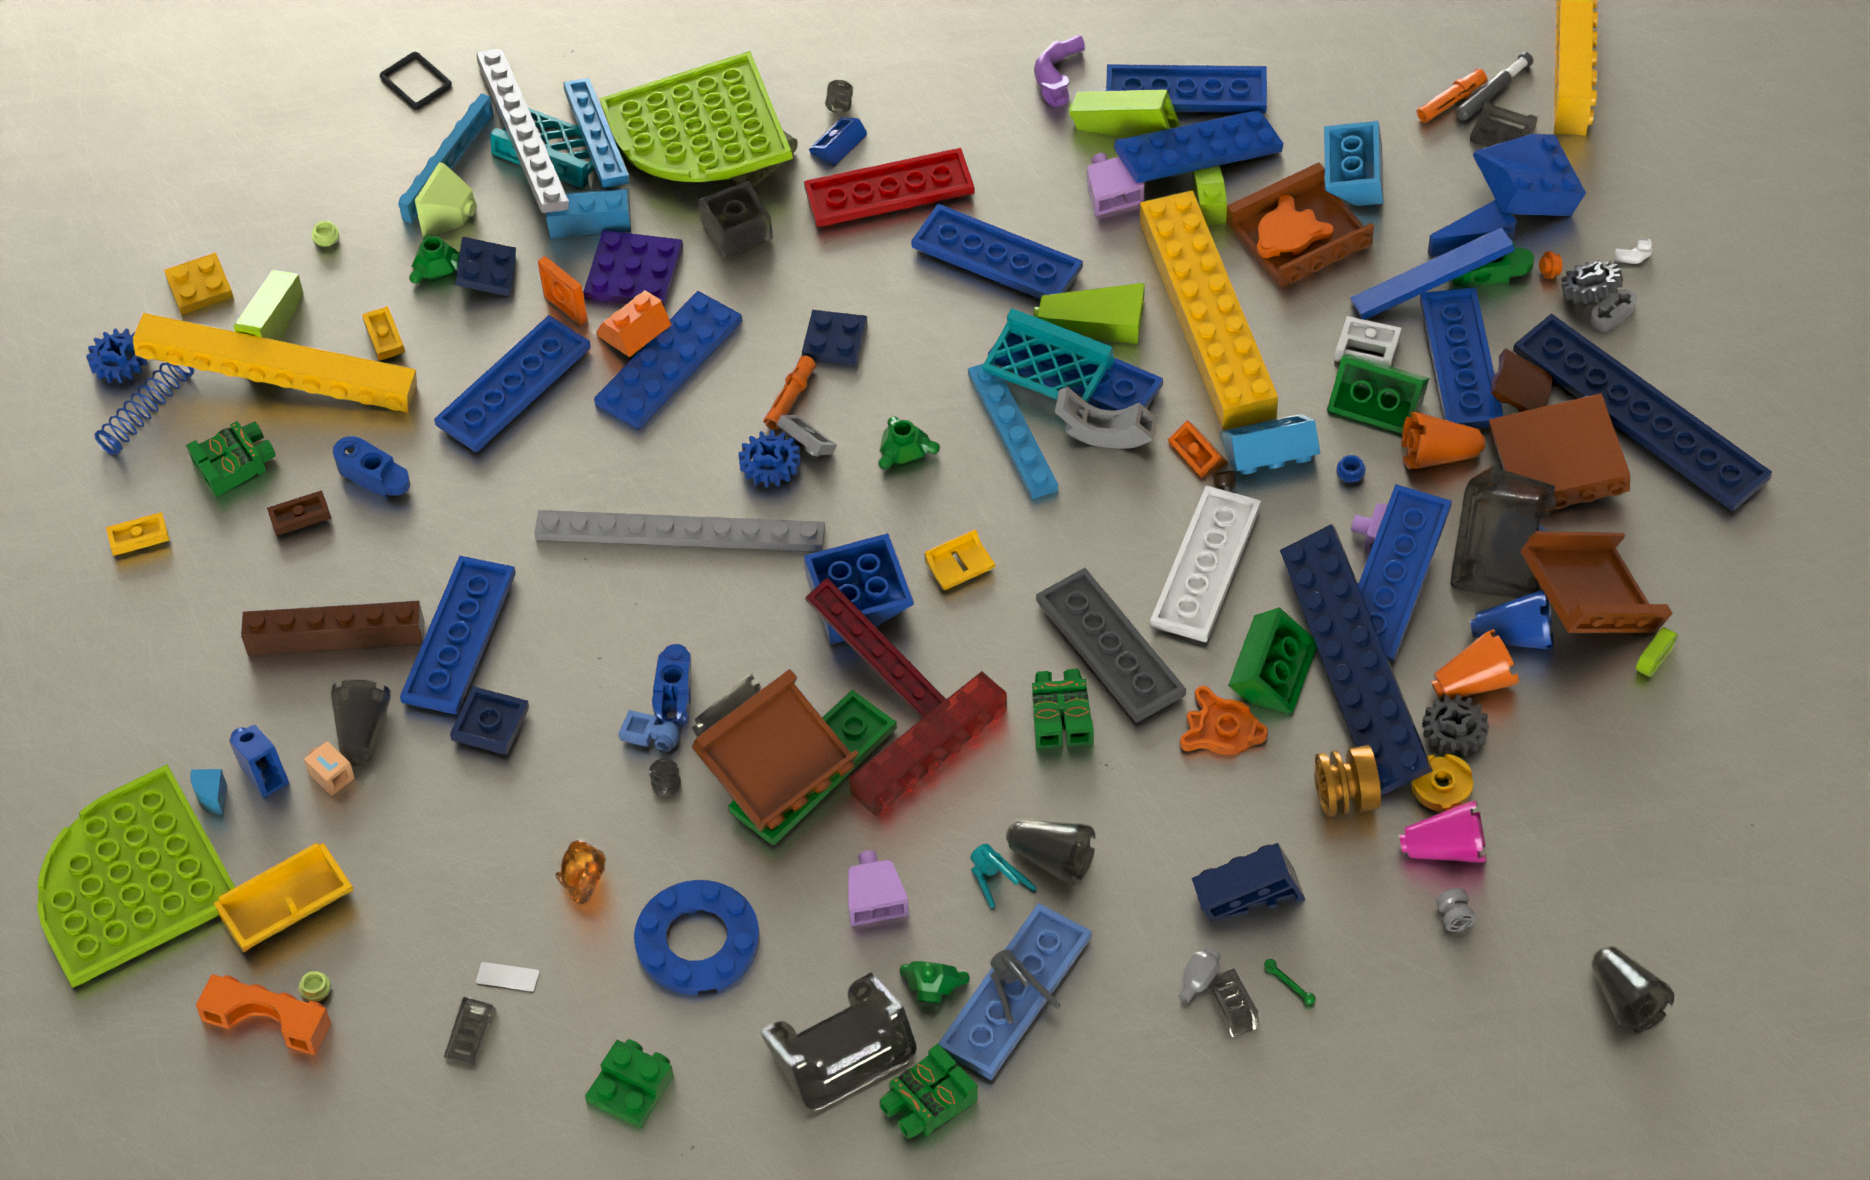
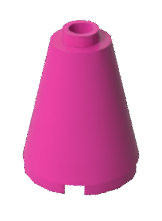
[1400,801,1487,863]

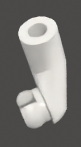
[1614,238,1653,264]

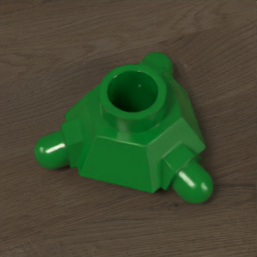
[409,234,459,284]
[878,416,940,470]
[899,961,970,1004]

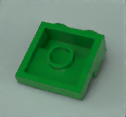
[585,1039,674,1128]

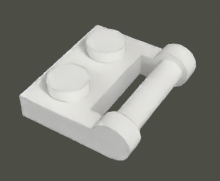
[1334,316,1402,367]

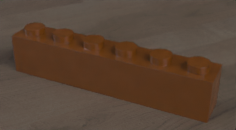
[241,601,425,656]

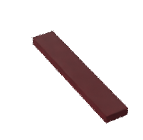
[805,578,951,726]

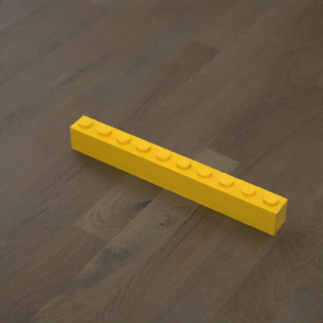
[133,313,417,412]

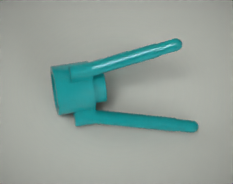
[970,843,1037,908]

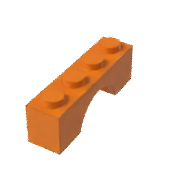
[195,974,331,1055]

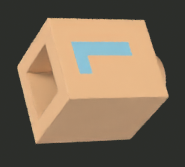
[304,741,355,797]

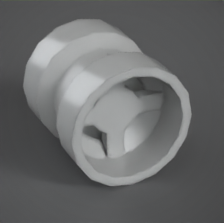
[1436,888,1476,932]

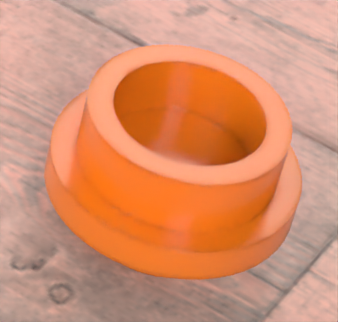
[1539,251,1563,279]

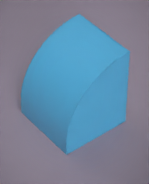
[190,769,227,816]

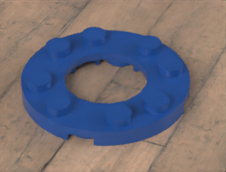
[634,880,760,995]

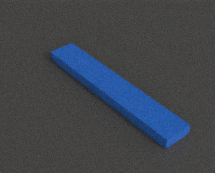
[1350,227,1515,320]

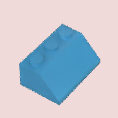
[1324,121,1384,206]
[546,187,631,238]
[1219,414,1321,474]

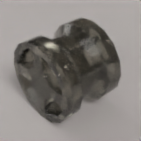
[825,80,853,113]
[649,758,681,796]

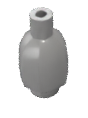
[1178,947,1221,1003]

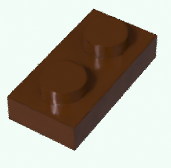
[267,490,331,536]

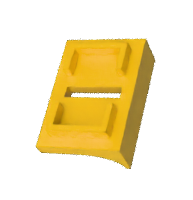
[924,529,995,591]

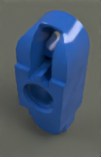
[333,436,410,498]
[652,644,692,729]

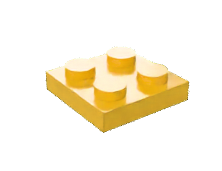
[164,252,234,315]

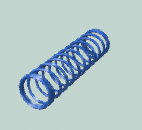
[94,362,194,455]

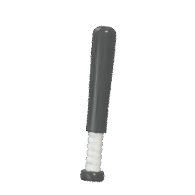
[1455,52,1533,121]

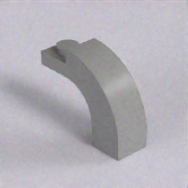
[1055,387,1157,449]

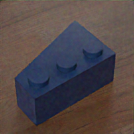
[1191,842,1305,922]

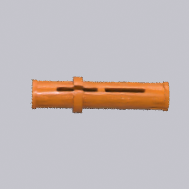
[1416,68,1488,123]
[763,356,817,430]

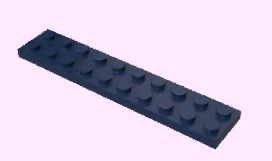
[1513,313,1772,512]
[1280,524,1433,796]

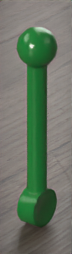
[1264,959,1316,1005]

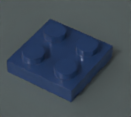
[455,237,516,296]
[802,309,867,366]
[450,686,529,755]

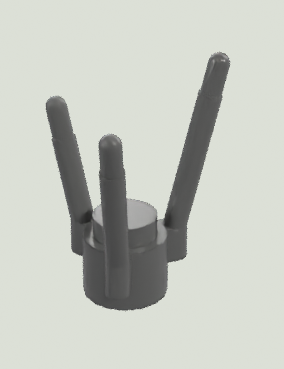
[990,950,1060,1024]

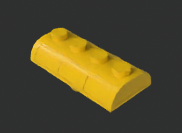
[214,843,354,952]

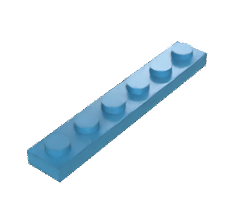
[564,78,629,188]
[398,93,494,224]
[968,361,1058,500]

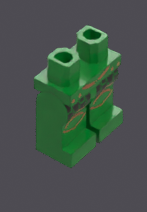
[186,421,276,498]
[1032,668,1094,749]
[879,1043,978,1139]

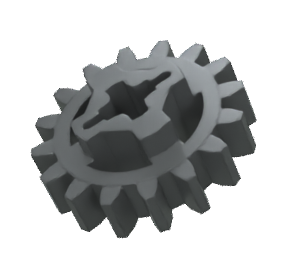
[1561,260,1623,304]
[1422,694,1489,756]

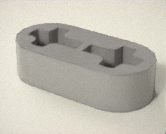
[1590,289,1637,332]

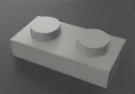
[777,415,837,457]

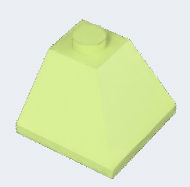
[415,162,477,237]

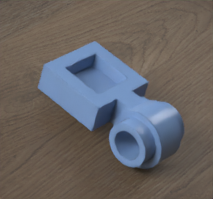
[618,710,680,752]

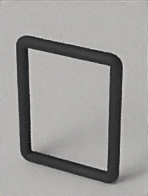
[380,51,452,108]

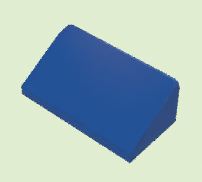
[809,117,867,165]

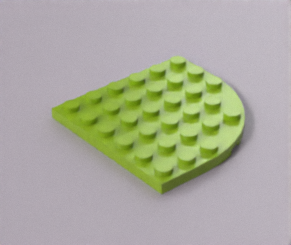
[599,51,793,182]
[37,764,235,988]

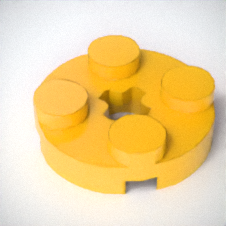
[1411,754,1474,813]

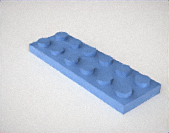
[938,903,1092,1080]

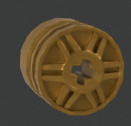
[1314,745,1381,817]

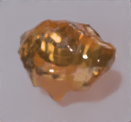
[555,840,606,904]

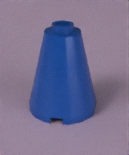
[1471,590,1554,650]

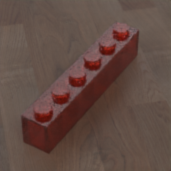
[849,671,1007,816]

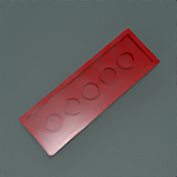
[804,148,975,227]

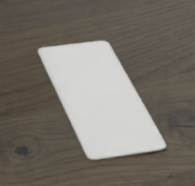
[476,962,539,992]

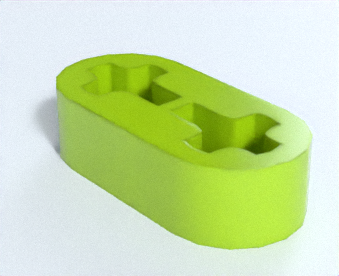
[1636,627,1678,677]

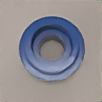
[1336,455,1366,483]

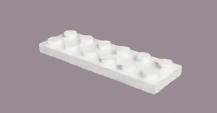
[1150,486,1261,643]

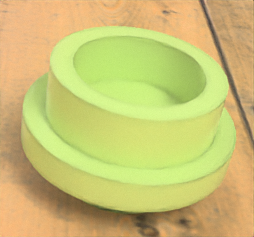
[312,221,339,247]
[299,971,331,1002]

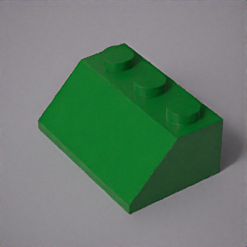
[1327,354,1430,433]
[1228,607,1317,714]

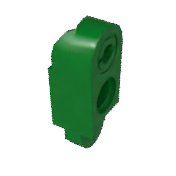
[1450,242,1534,288]

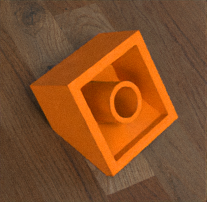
[596,290,672,357]

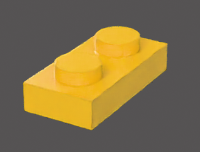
[362,306,405,361]
[106,512,170,556]

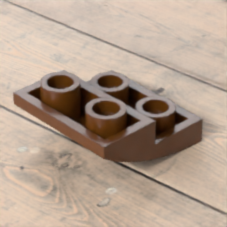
[1491,348,1553,412]

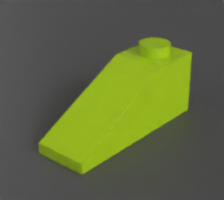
[1192,165,1227,225]

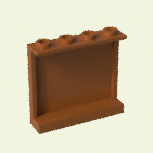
[1226,162,1374,288]
[1489,393,1630,516]
[1520,531,1673,633]
[692,669,859,832]

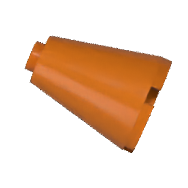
[1401,412,1485,470]
[1431,629,1519,700]

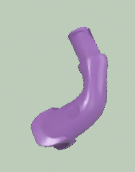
[1034,34,1085,108]

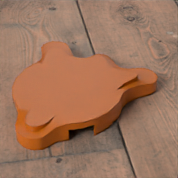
[1257,195,1333,258]
[1180,685,1268,755]

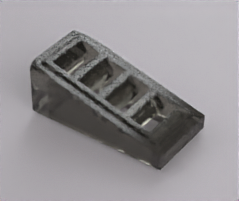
[1208,968,1260,1037]
[444,997,496,1066]

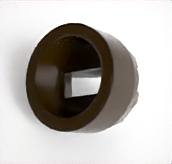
[1212,470,1236,491]

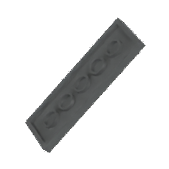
[1036,568,1186,723]

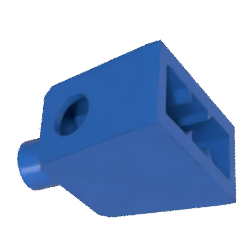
[229,725,289,799]

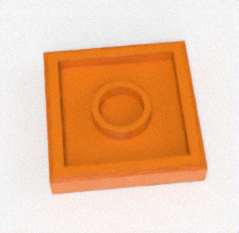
[538,256,588,326]

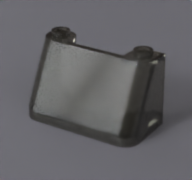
[1450,467,1556,598]
[760,972,917,1110]

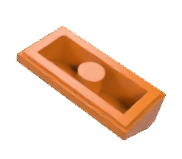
[1167,420,1228,478]

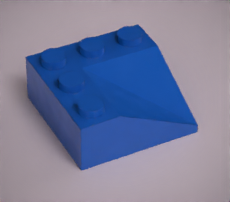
[1473,134,1586,216]
[804,533,914,645]

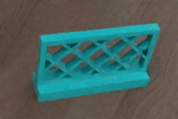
[490,108,595,189]
[982,308,1114,403]

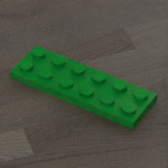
[728,690,897,846]

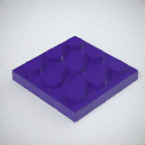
[583,230,683,308]

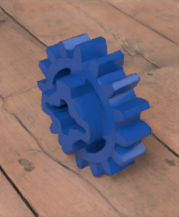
[86,328,148,383]
[738,430,801,488]

